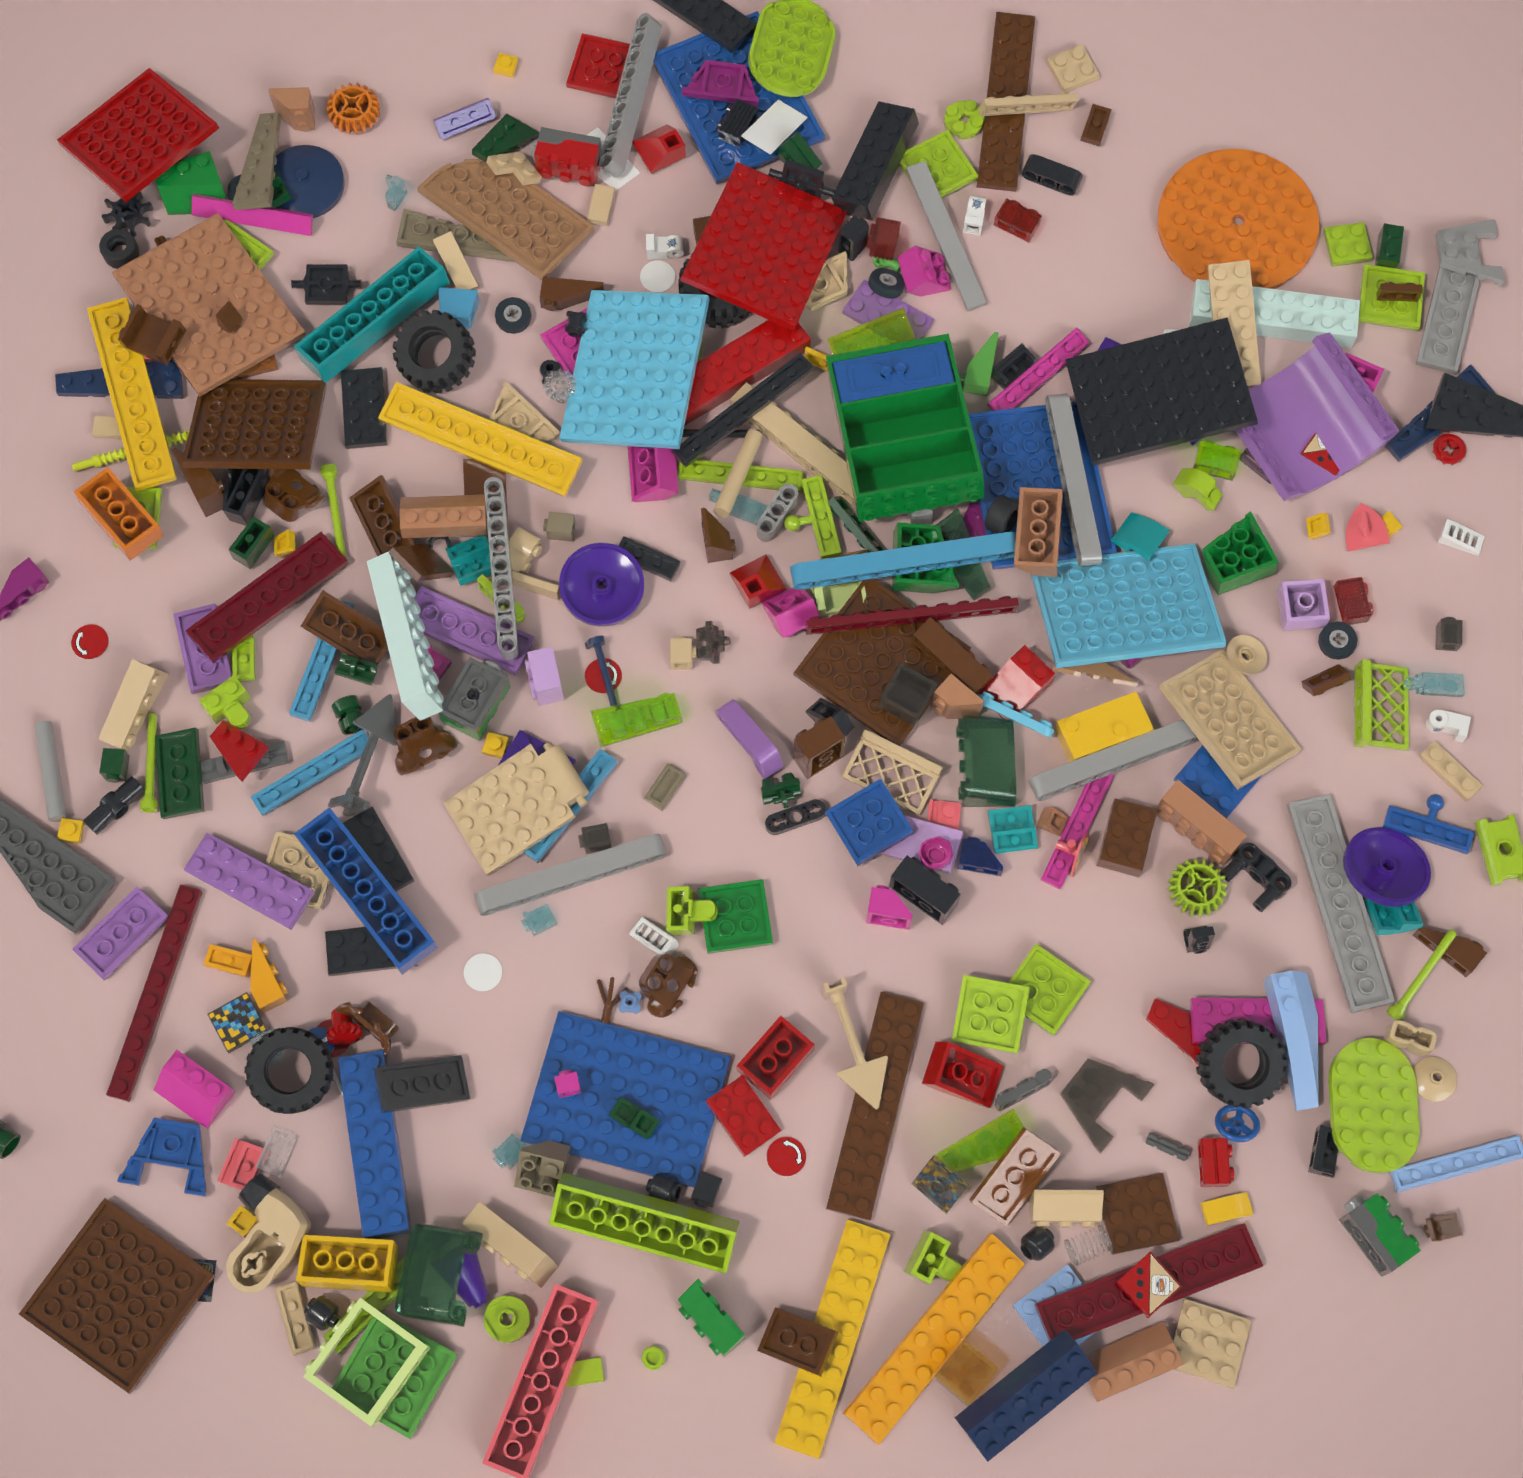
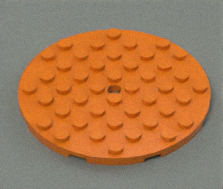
[1157,149,1319,289]

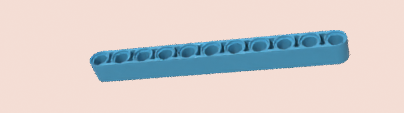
[790,532,1016,590]

